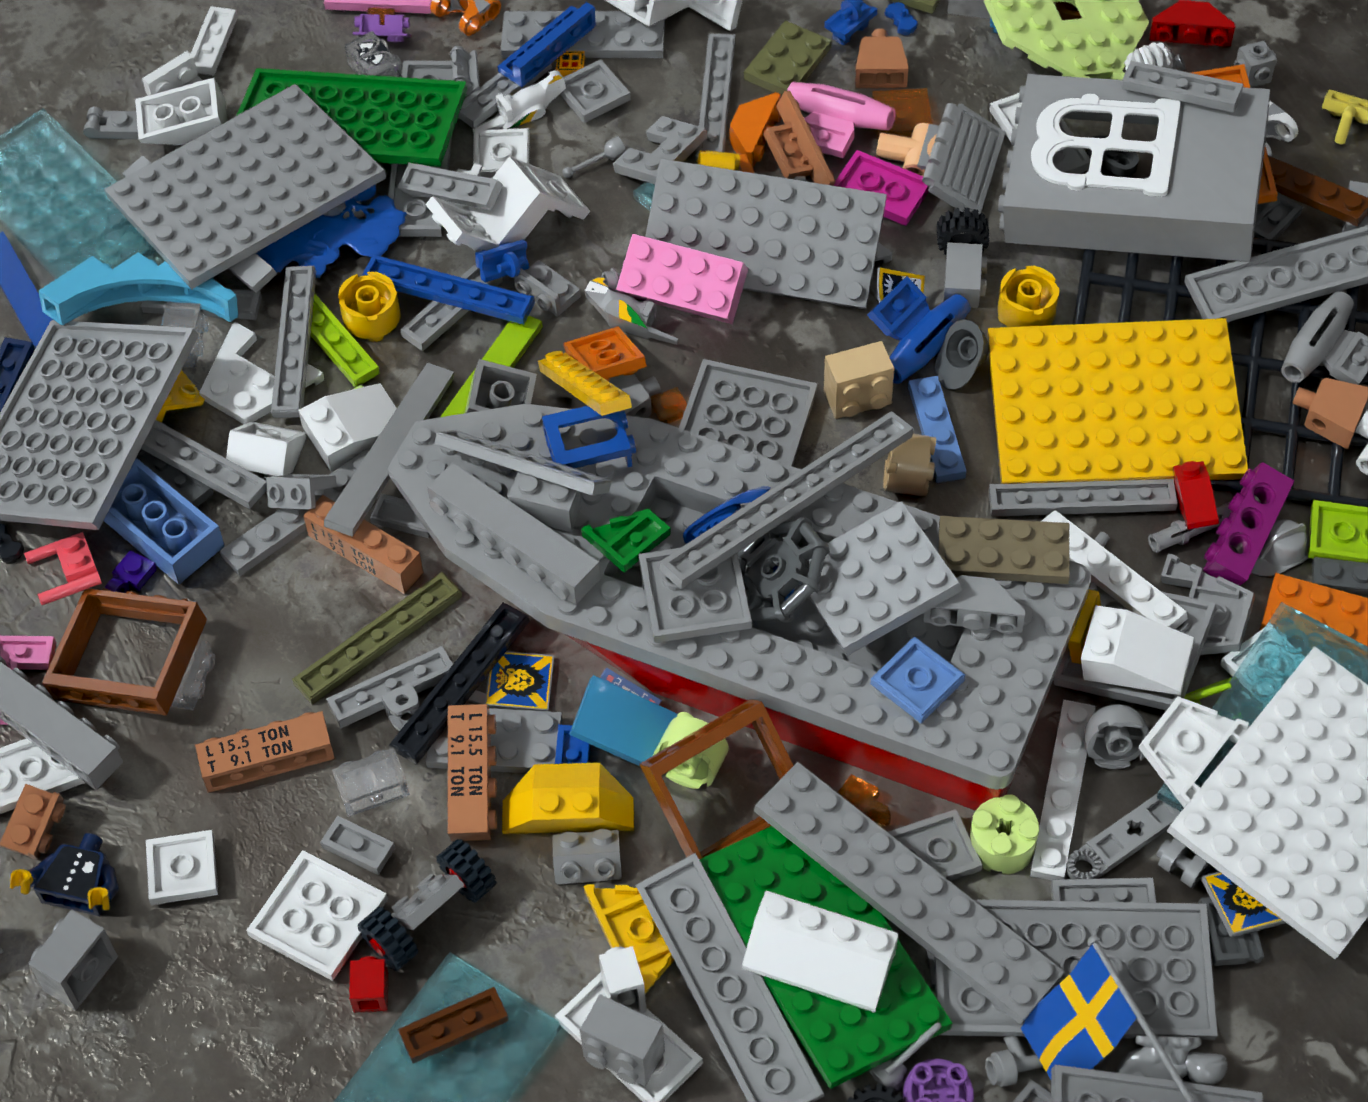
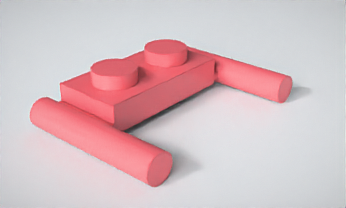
[24,532,102,606]

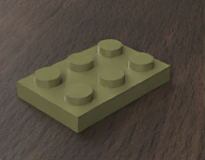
[744,20,832,96]

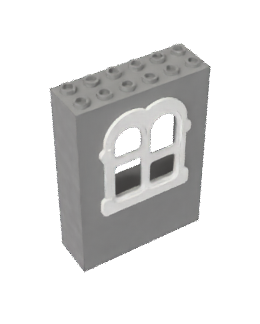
[998,74,1270,262]

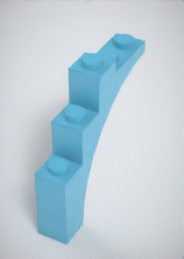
[39,252,238,325]

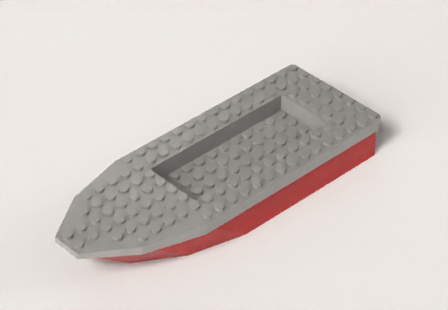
[387,404,1091,811]

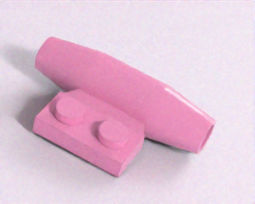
[787,82,896,158]

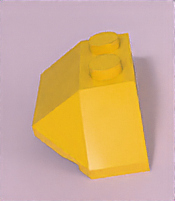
[502,763,634,834]

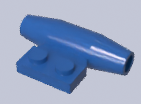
[867,276,971,384]

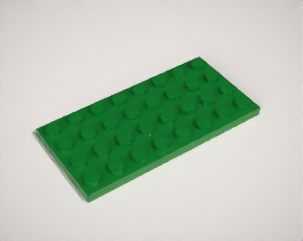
[236,68,468,167]
[699,826,952,1089]

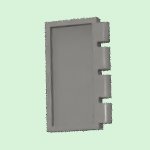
[922,103,1005,214]

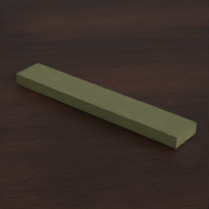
[292,572,462,705]

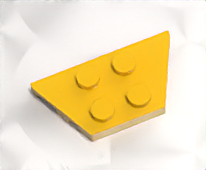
[584,884,675,994]

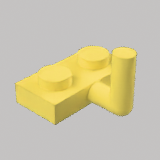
[1322,89,1368,144]

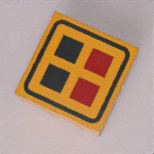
[556,51,585,77]

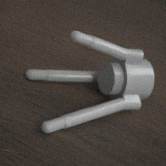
[870,1022,941,1092]

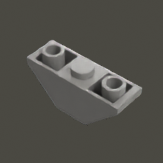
[923,575,1025,633]

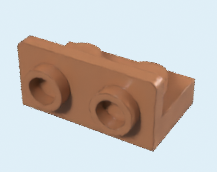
[0,784,66,860]

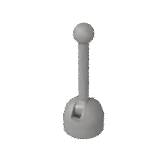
[562,136,626,178]

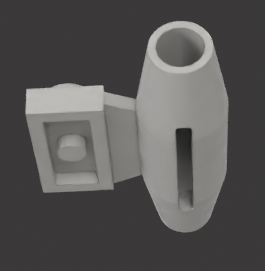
[1281,292,1368,385]

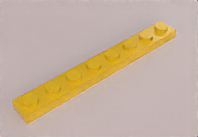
[538,351,632,416]

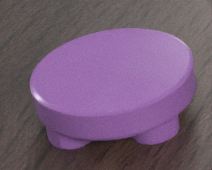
[902,1059,974,1102]

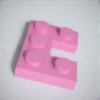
[0,635,57,725]

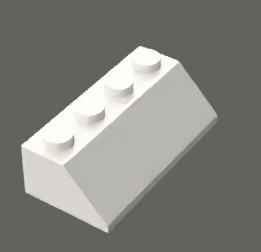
[742,891,899,1012]

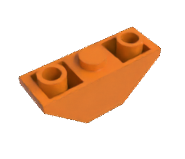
[730,93,782,168]

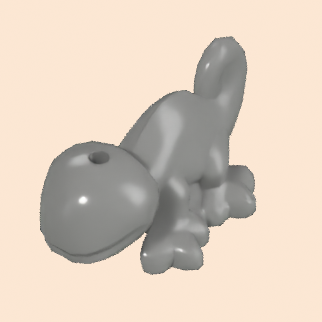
[1116,1036,1227,1086]

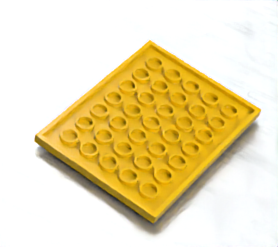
[987,318,1248,484]

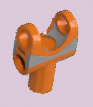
[430,0,501,36]

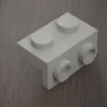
[552,829,622,884]

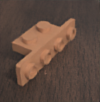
[763,90,835,186]

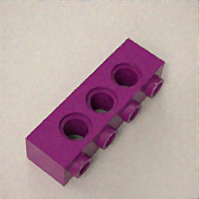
[1203,462,1294,586]

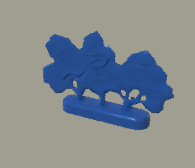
[256,184,407,278]

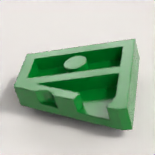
[581,509,671,573]

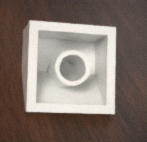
[226,422,307,478]

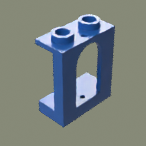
[542,406,636,468]

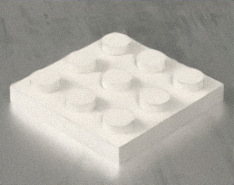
[246,850,388,981]

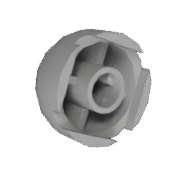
[1084,704,1150,769]

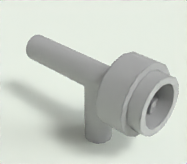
[985,1036,1043,1087]

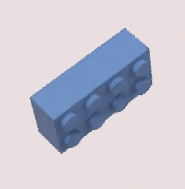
[104,458,225,585]

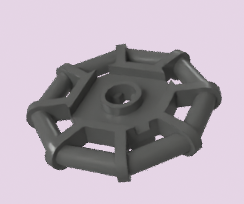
[737,517,829,624]

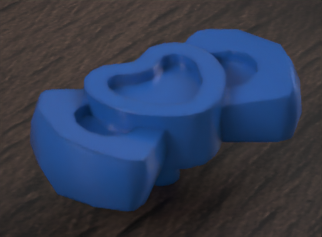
[885,2,918,35]

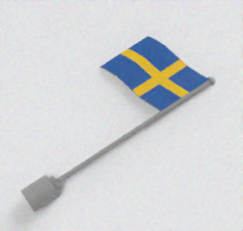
[1021,936,1195,1102]

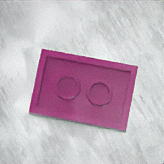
[833,150,929,226]

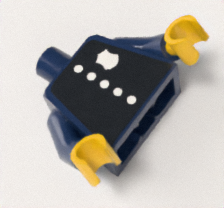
[10,833,119,916]

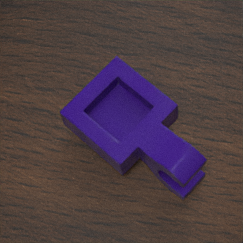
[105,550,157,593]

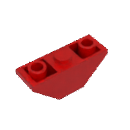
[1149,0,1235,47]

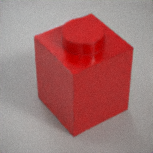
[349,956,389,1013]

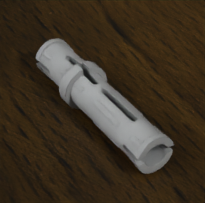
[1148,501,1231,553]

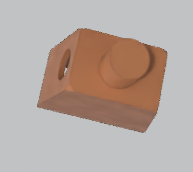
[855,29,909,88]
[1292,378,1368,449]

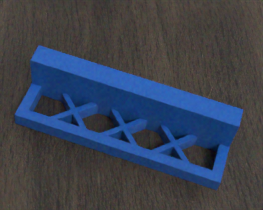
[498,2,596,87]

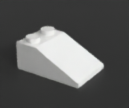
[135,78,228,145]
[298,383,397,472]
[1081,605,1194,695]

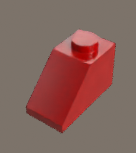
[1173,461,1219,529]

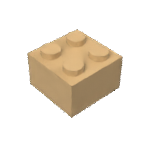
[824,341,894,419]

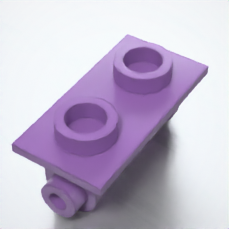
[353,14,411,42]

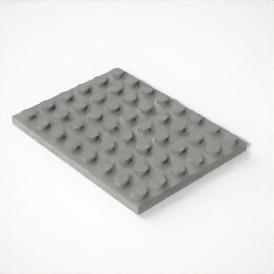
[104,84,386,289]
[0,320,199,530]

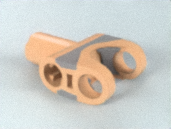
[876,123,939,176]

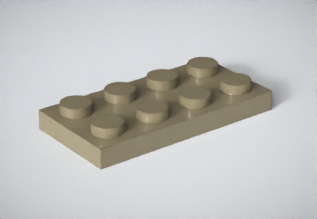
[938,516,1070,584]

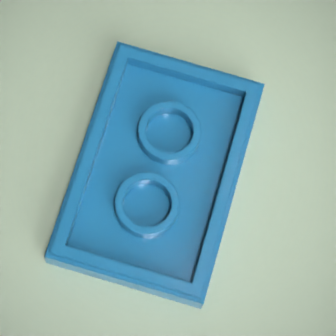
[569,675,678,766]

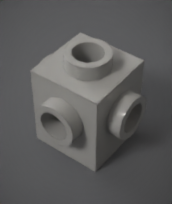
[1234,41,1277,88]

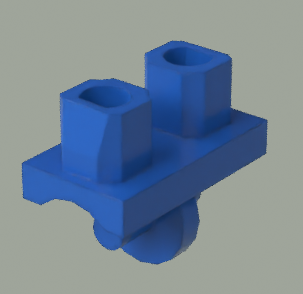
[824,0,877,45]
[475,239,529,283]

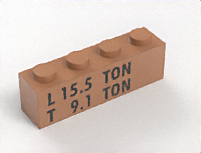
[303,495,424,594]
[448,704,497,841]
[195,711,335,793]

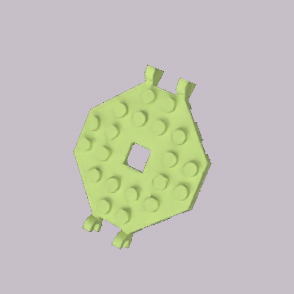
[984,0,1149,80]

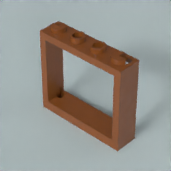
[42,588,207,716]
[639,699,794,859]

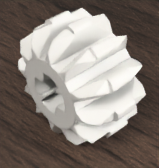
[1124,43,1174,70]

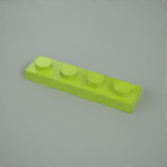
[310,294,380,388]

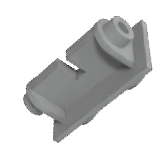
[450,46,480,97]

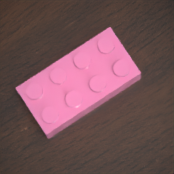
[616,234,748,324]

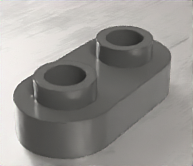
[1086,135,1139,177]

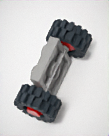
[357,839,497,971]

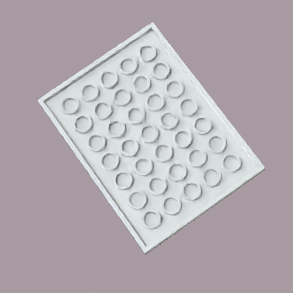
[1167,646,1368,959]

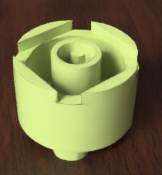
[653,712,729,789]
[970,794,1039,874]

